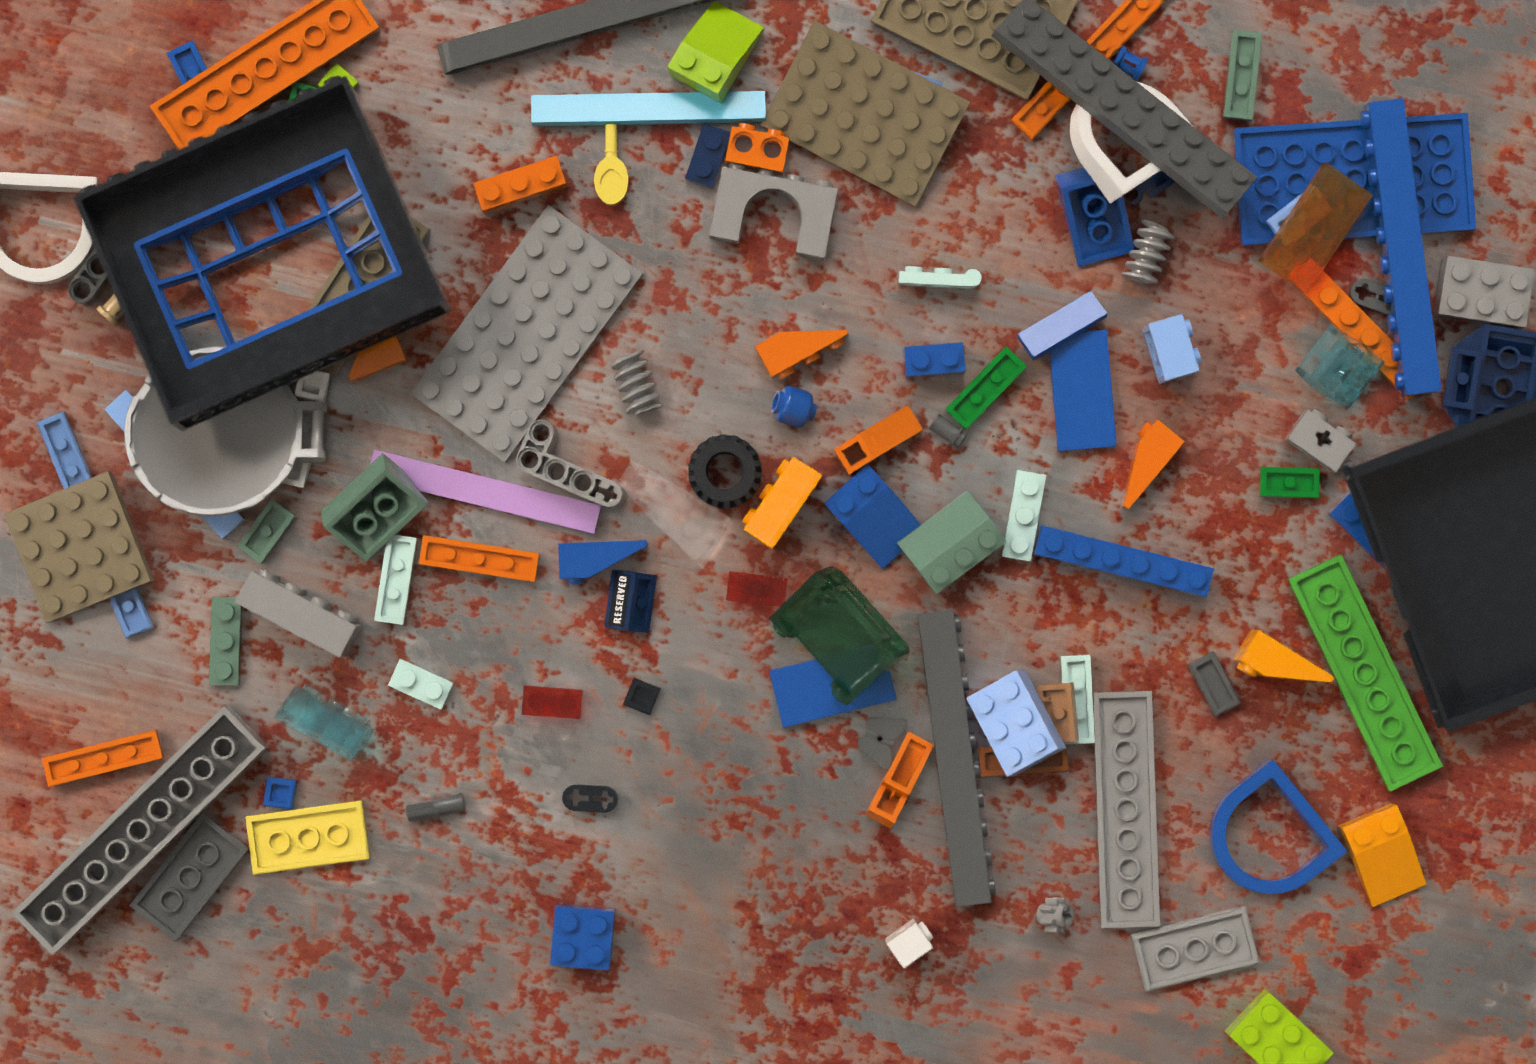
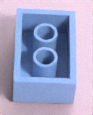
[966,670,1066,777]

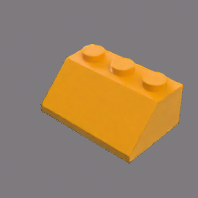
[742,457,823,549]

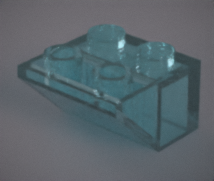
[1295,324,1385,408]

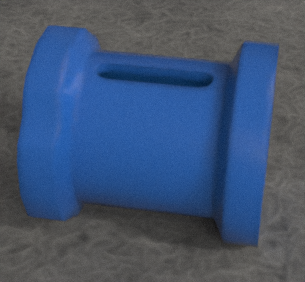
[1114,45,1149,82]

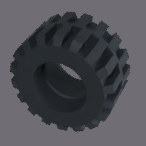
[688,434,762,509]

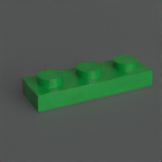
[945,346,1027,430]

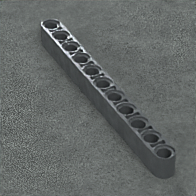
[437,0,716,75]

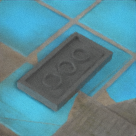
[129,812,250,942]

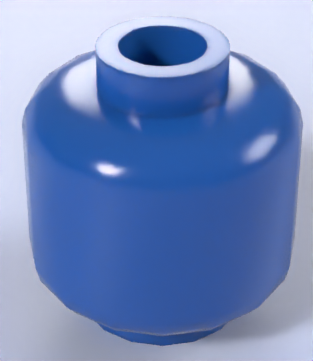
[771,386,817,428]

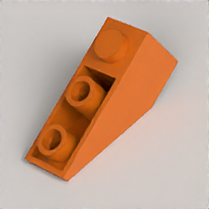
[755,330,849,380]
[833,405,923,476]

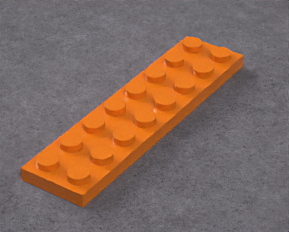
[150,0,379,150]

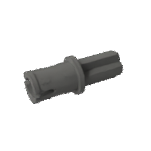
[406,793,466,822]

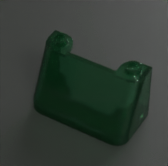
[769,566,910,706]

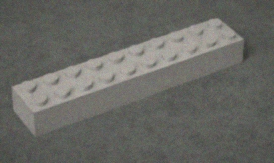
[12,705,269,956]

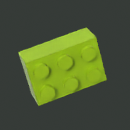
[1224,989,1334,1064]

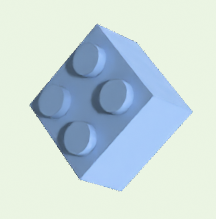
[1142,314,1202,384]

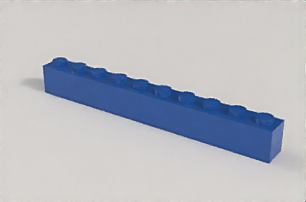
[1360,98,1442,397]

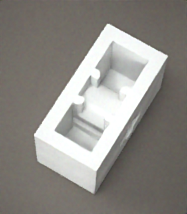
[885,918,933,968]

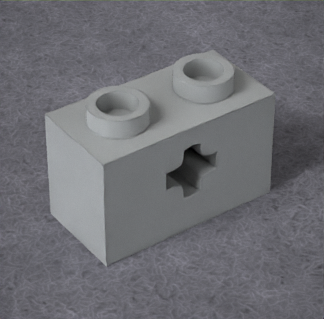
[1284,409,1356,473]

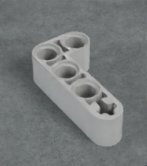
[516,419,627,509]

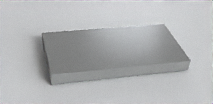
[1131,906,1260,992]

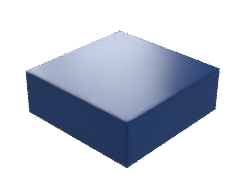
[263,776,297,810]

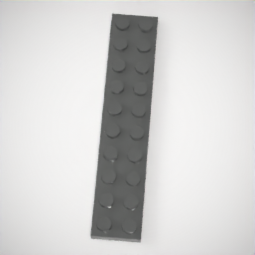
[992,0,1257,219]

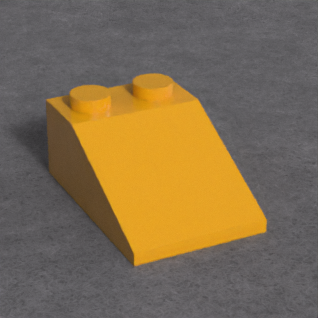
[1233,630,1335,682]
[1337,803,1427,907]

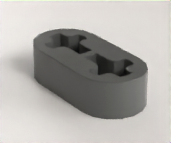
[1348,279,1391,315]

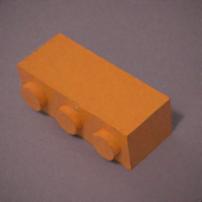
[473,155,568,215]

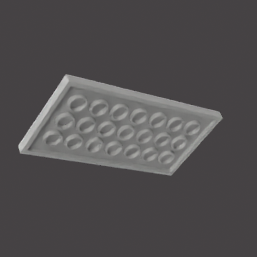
[410,205,643,463]

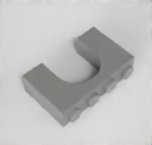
[709,163,838,260]

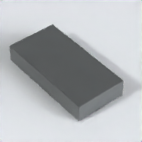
[1187,651,1241,717]

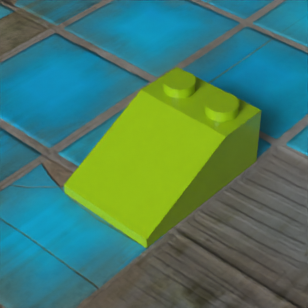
[667,1,765,103]

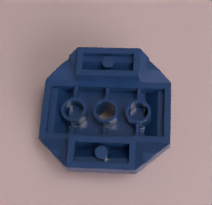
[1442,324,1536,427]

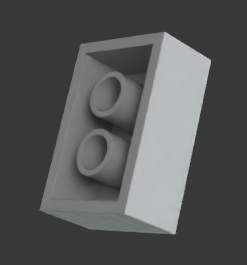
[1432,256,1535,330]

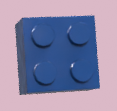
[550,903,616,970]

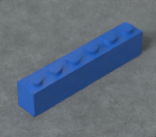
[1033,525,1214,597]

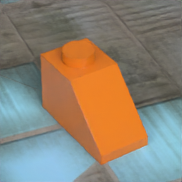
[348,335,408,383]

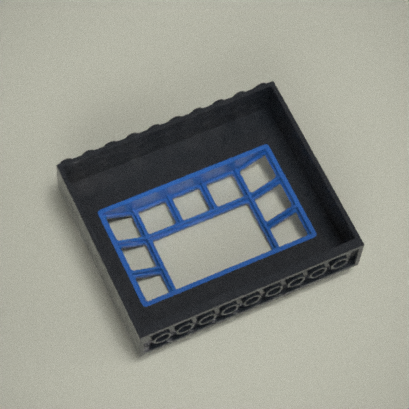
[73,76,452,431]

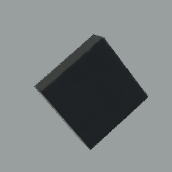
[623,678,661,715]

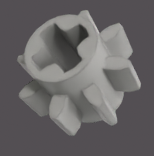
[1037,897,1074,933]

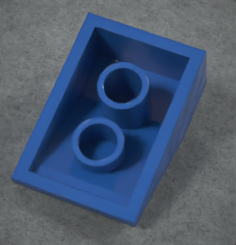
[1055,160,1134,267]
[824,464,921,569]

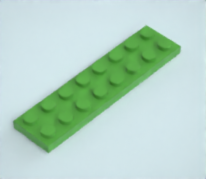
[1287,554,1443,792]

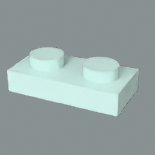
[388,659,454,710]

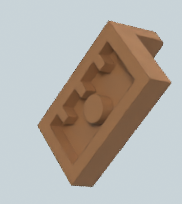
[1036,682,1079,743]

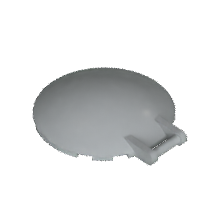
[124,347,327,516]

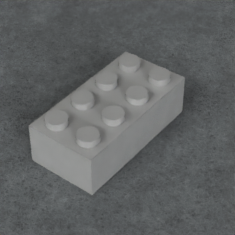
[235,568,362,658]

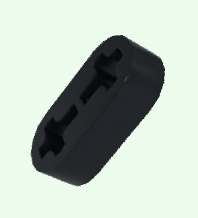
[562,784,618,813]

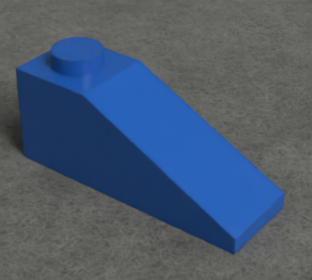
[558,540,648,585]

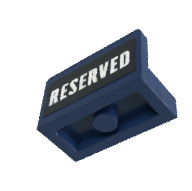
[604,569,657,633]

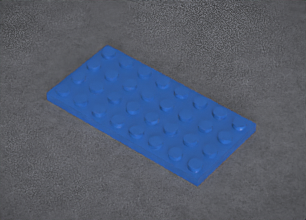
[1233,113,1476,246]

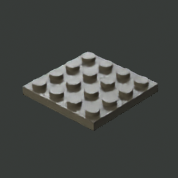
[4,471,154,623]

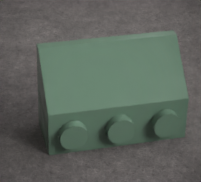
[321,453,428,562]
[897,491,1007,594]

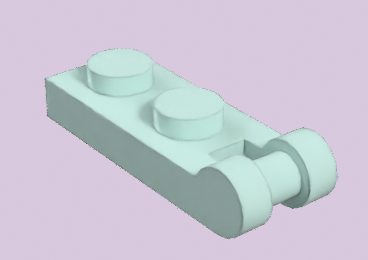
[898,266,981,289]

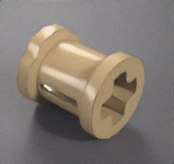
[97,294,123,326]

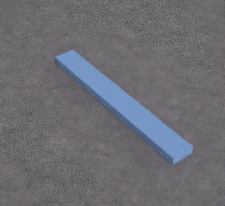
[36,411,154,639]

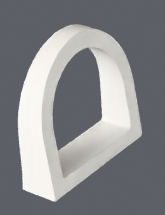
[1070,82,1193,203]
[0,172,102,284]

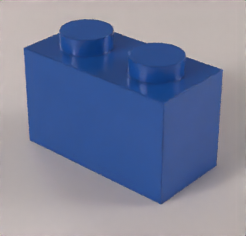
[903,342,965,378]

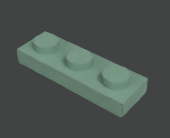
[1222,30,1262,121]
[209,597,243,686]

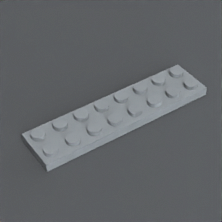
[1092,691,1160,928]

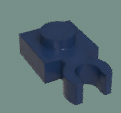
[1130,171,1175,206]

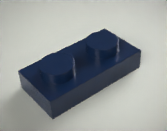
[685,123,731,189]

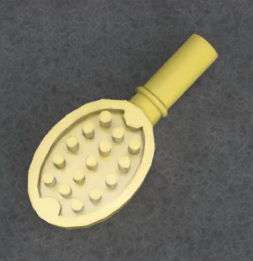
[594,124,629,206]

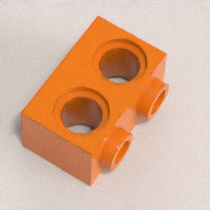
[725,123,790,175]

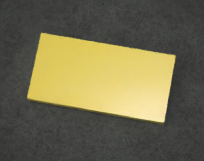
[245,800,370,875]

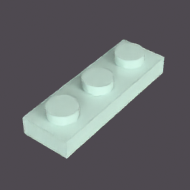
[1001,470,1046,562]
[374,535,418,625]
[1060,655,1095,744]

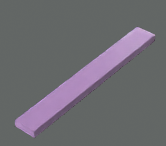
[370,450,601,534]

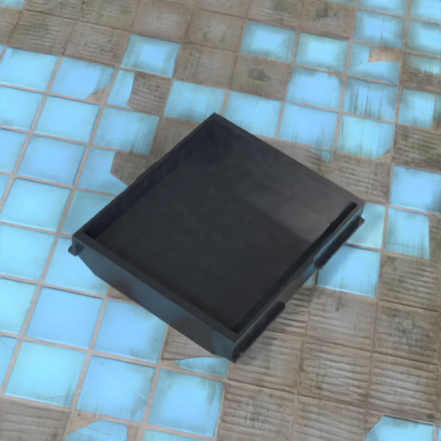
[1341,398,1536,732]

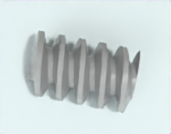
[1121,219,1175,285]
[610,350,663,415]

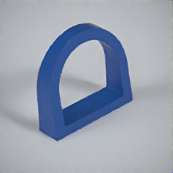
[1209,759,1347,894]

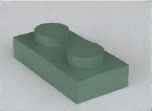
[237,499,296,564]

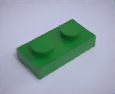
[1259,467,1320,498]

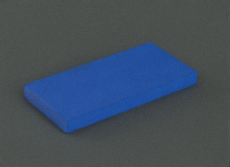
[1049,330,1117,452]
[769,643,897,728]

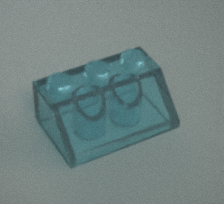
[274,684,375,761]

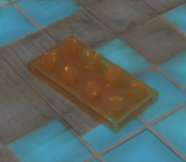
[1258,162,1373,294]

